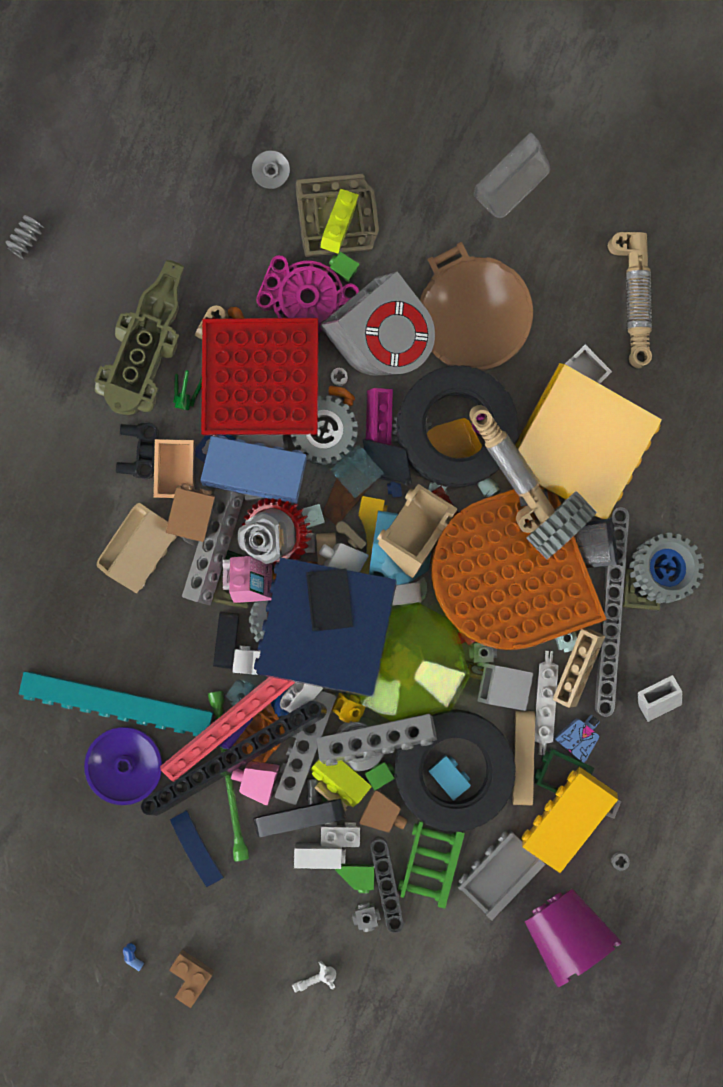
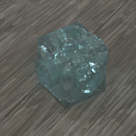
[225,679,256,706]

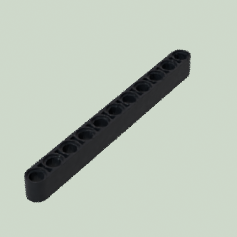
[141,700,327,816]

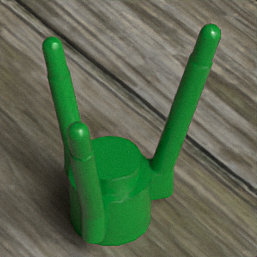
[173,370,202,411]

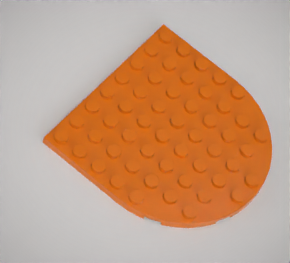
[431,485,607,650]

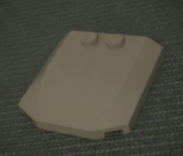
[296,174,379,257]

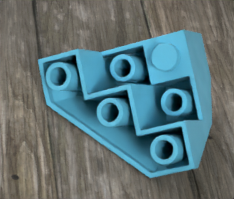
[369,511,431,585]

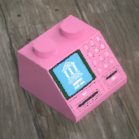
[229,556,272,603]

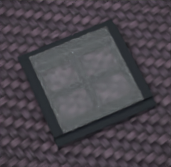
[574,518,618,568]

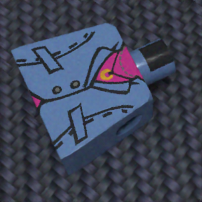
[554,715,600,763]

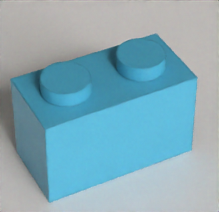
[427,755,471,801]

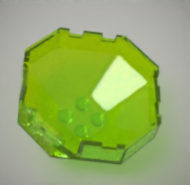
[359,602,470,722]

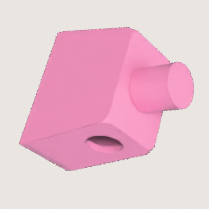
[231,761,280,806]

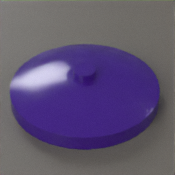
[84,727,163,805]

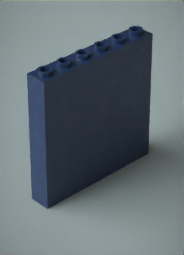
[254,557,397,698]

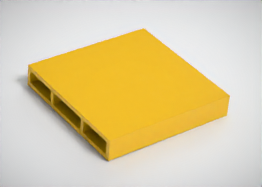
[515,363,662,520]

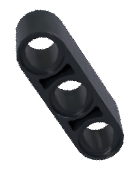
[213,612,239,669]

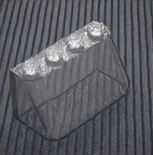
[473,132,550,218]

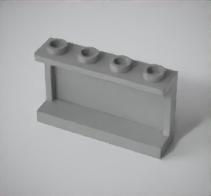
[457,830,546,920]

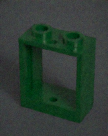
[534,748,594,793]

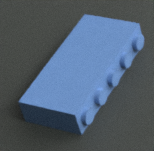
[201,435,307,504]

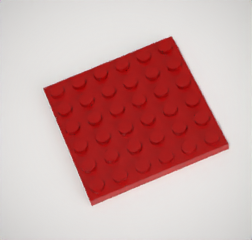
[201,318,319,435]

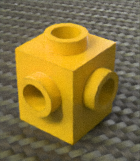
[332,693,366,723]

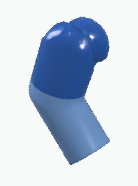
[123,943,144,971]

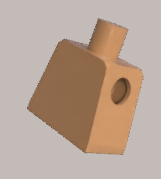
[359,789,408,832]

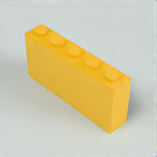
[521,767,618,873]

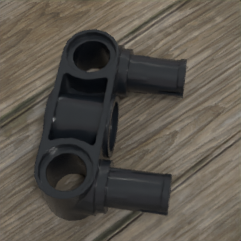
[116,423,159,479]

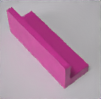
[366,388,393,445]

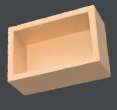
[154,439,196,498]

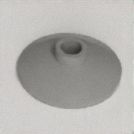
[252,151,290,189]

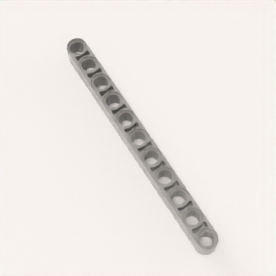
[595,507,629,717]

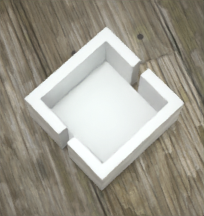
[565,344,612,384]

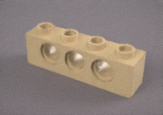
[552,628,605,708]

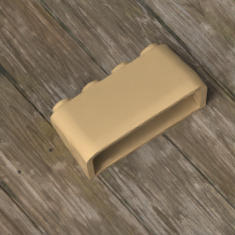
[97,503,177,593]

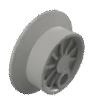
[335,717,384,771]

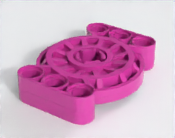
[256,255,359,332]

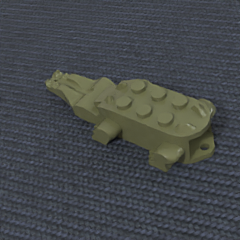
[94,260,185,415]

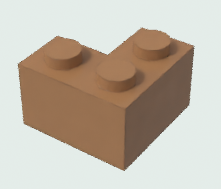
[169,950,214,1008]

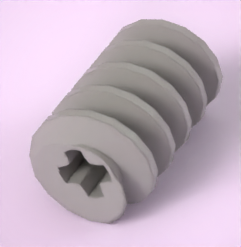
[5,215,44,260]

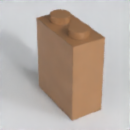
[166,484,215,542]

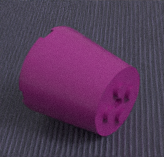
[524,888,622,987]

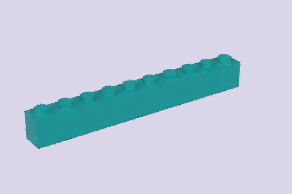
[19,671,214,737]

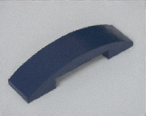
[170,810,224,887]

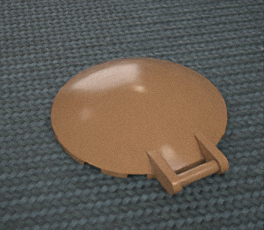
[420,242,533,371]

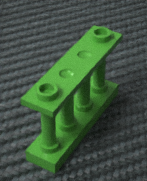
[397,819,465,909]

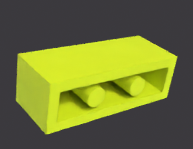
[320,189,359,254]
[309,759,372,807]

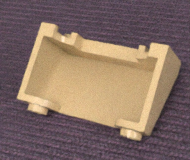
[377,484,457,578]

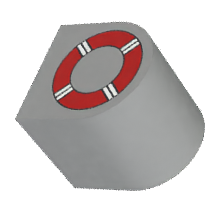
[319,271,435,376]

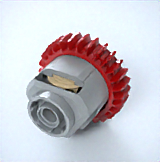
[238,498,311,566]

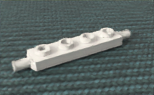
[535,651,558,755]

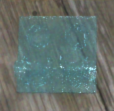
[330,445,384,498]

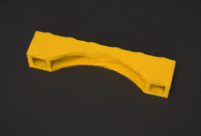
[358,496,388,574]

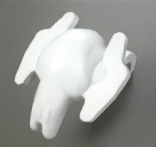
[292,961,336,992]

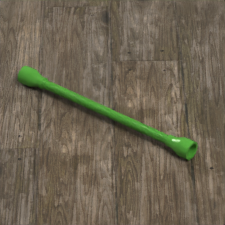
[208,691,249,861]

